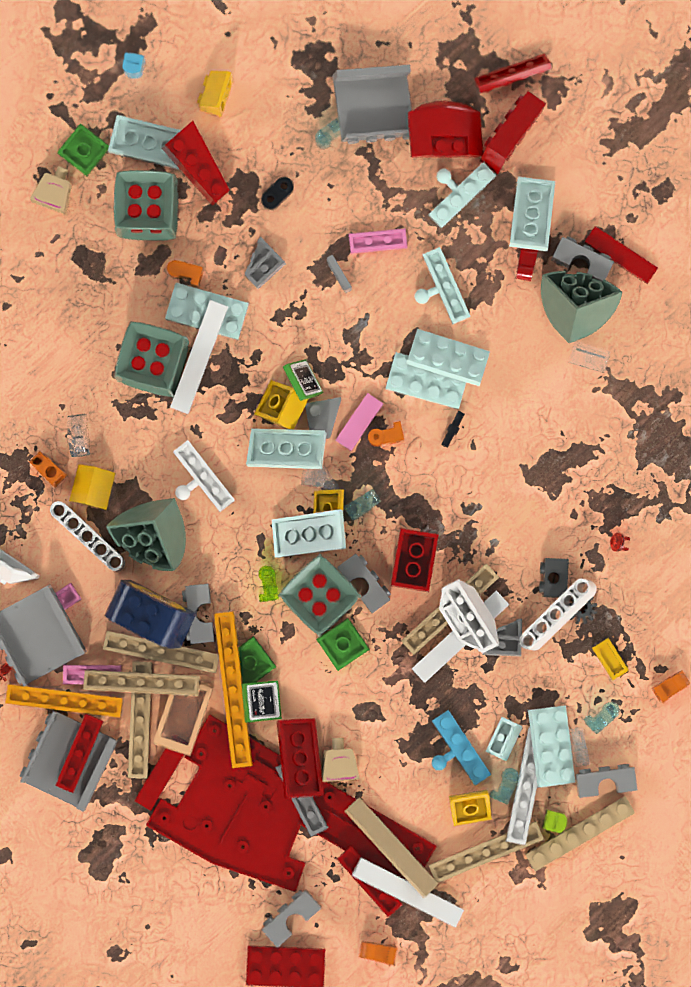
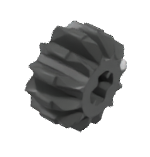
[569,597,597,624]

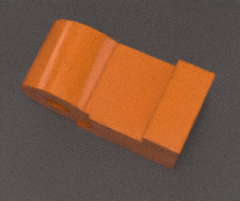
[167,260,204,288]
[368,421,404,447]
[29,451,67,488]
[651,670,691,703]
[359,941,397,966]

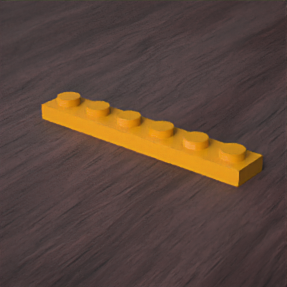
[5,684,123,718]

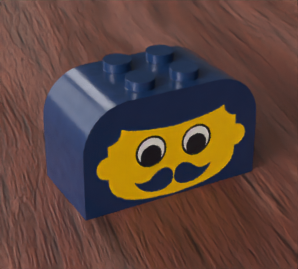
[104,580,197,649]

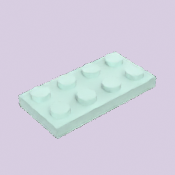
[108,115,181,170]
[509,177,556,251]
[165,283,249,340]
[406,329,490,386]
[385,352,466,410]
[246,429,327,469]
[272,510,346,558]
[528,705,576,788]

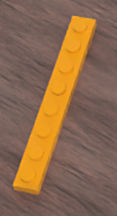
[214,611,252,768]

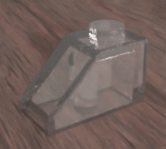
[67,414,90,457]
[300,464,339,490]

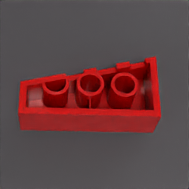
[480,91,546,174]
[162,120,230,206]

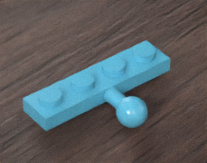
[431,710,491,786]

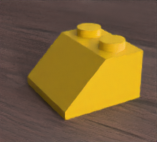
[197,70,233,117]
[254,380,308,430]

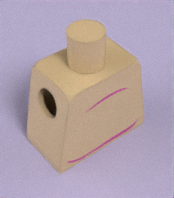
[30,166,72,215]
[321,737,360,782]

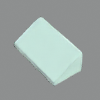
[485,717,522,761]

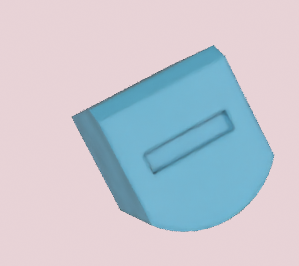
[122,52,146,79]

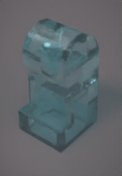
[315,117,341,149]
[344,489,382,522]
[582,702,620,735]
[489,768,519,805]

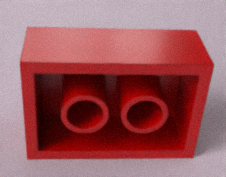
[391,528,439,593]

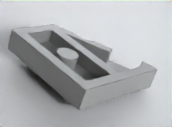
[244,237,286,289]
[305,397,341,439]
[482,619,522,657]

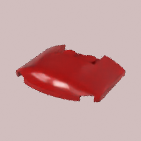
[408,101,483,158]

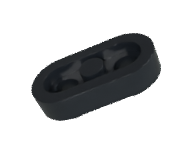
[261,177,294,210]

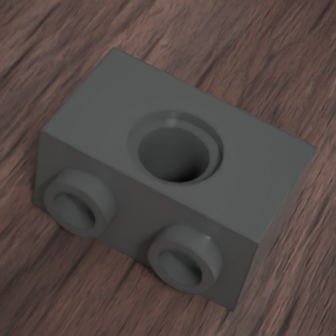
[539,558,569,598]

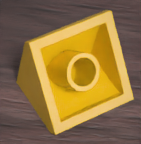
[69,464,116,510]
[313,489,344,513]
[448,790,492,826]

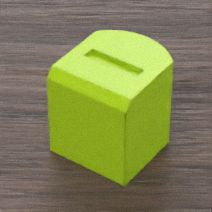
[542,809,567,833]

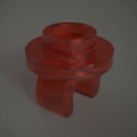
[610,532,630,552]
[0,663,12,682]

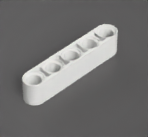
[50,501,125,572]
[519,578,597,651]

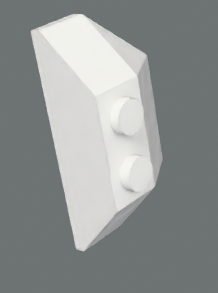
[0,549,40,585]
[439,579,499,653]

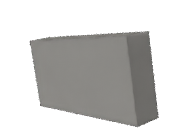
[326,255,352,293]

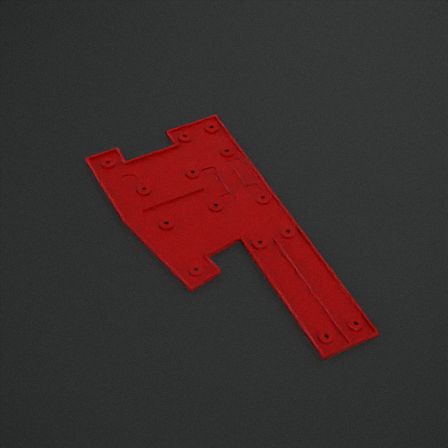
[146,714,437,892]

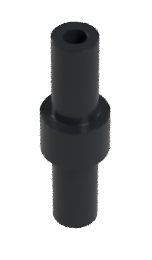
[441,411,465,448]

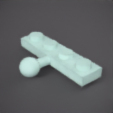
[428,162,496,228]
[414,247,470,324]

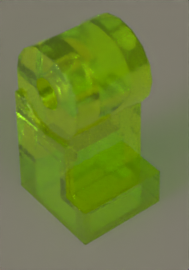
[258,566,279,603]

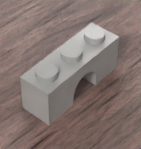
[551,237,614,282]
[337,553,391,614]
[182,584,215,644]
[575,764,638,798]
[262,890,321,948]

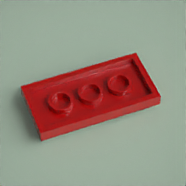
[277,718,324,799]
[246,945,325,987]

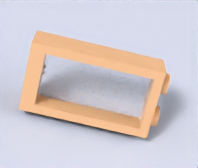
[153,681,213,756]

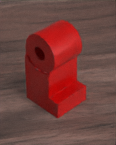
[516,248,538,282]

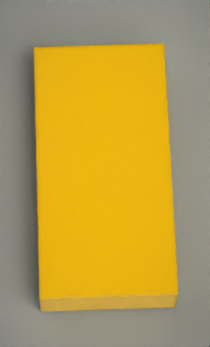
[592,638,629,681]

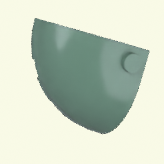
[541,271,623,343]
[106,498,186,571]

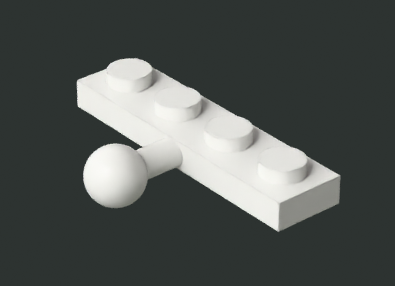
[173,440,235,512]

